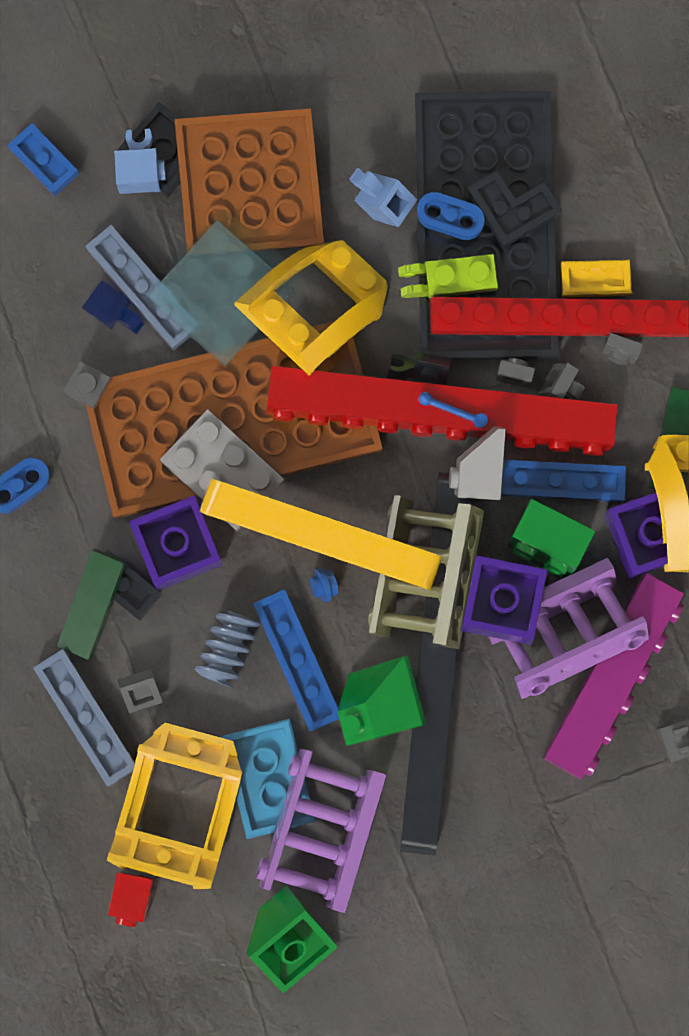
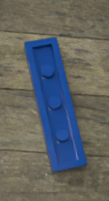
[501,460,626,503]
[253,589,339,732]

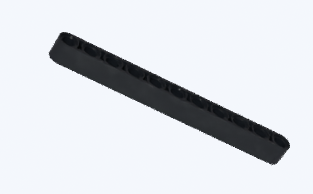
[400,472,471,856]

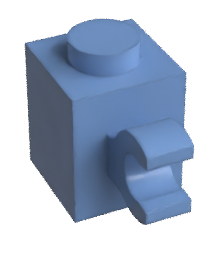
[114,129,166,194]
[350,168,417,227]

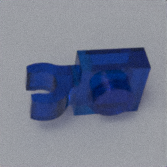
[82,281,144,335]

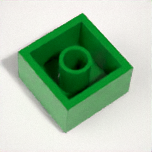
[507,499,595,578]

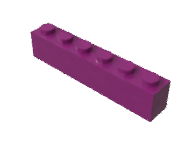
[542,573,685,780]

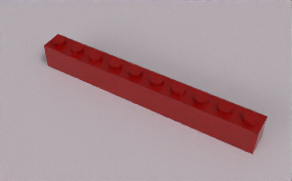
[266,366,617,456]

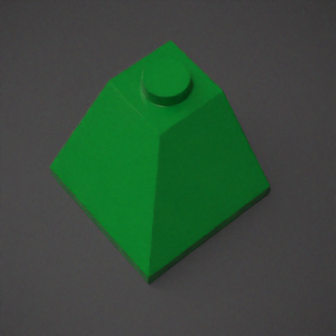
[337,656,426,746]
[246,885,338,993]

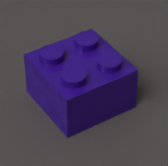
[604,493,668,580]
[129,495,223,591]
[461,555,547,645]

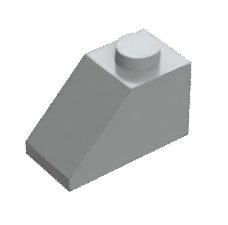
[449,426,505,500]

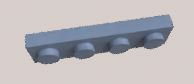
[85,225,200,351]
[33,649,135,787]

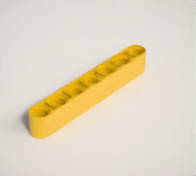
[199,479,442,590]

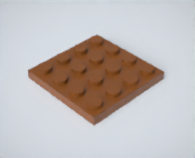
[174,108,324,257]

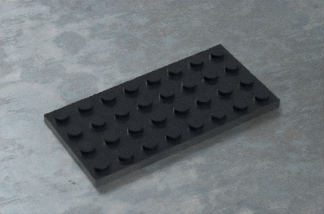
[415,91,559,361]

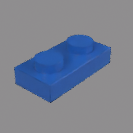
[7,123,79,197]

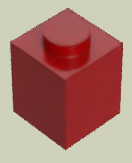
[108,872,155,927]

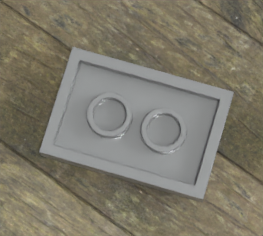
[160,409,284,531]

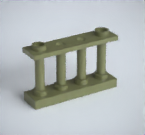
[368,495,484,649]

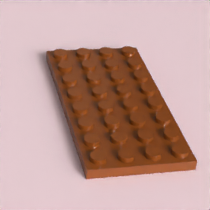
[86,321,383,519]

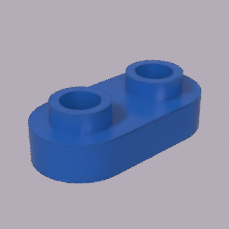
[417,192,484,240]
[0,458,51,514]

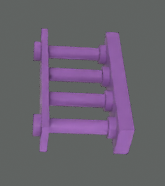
[488,558,649,699]
[256,749,386,913]

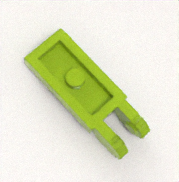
[398,254,498,298]

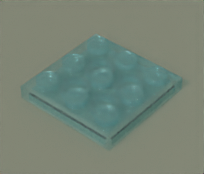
[148,220,294,367]

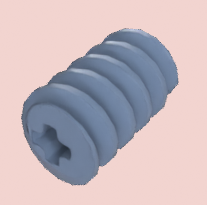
[195,611,260,689]

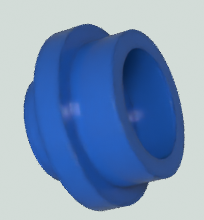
[310,568,338,603]

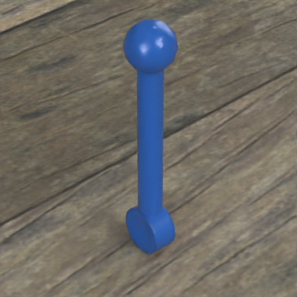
[418,392,488,428]

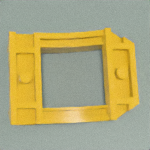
[234,240,388,376]
[645,435,689,572]
[107,723,242,889]

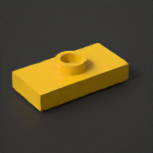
[560,260,632,298]

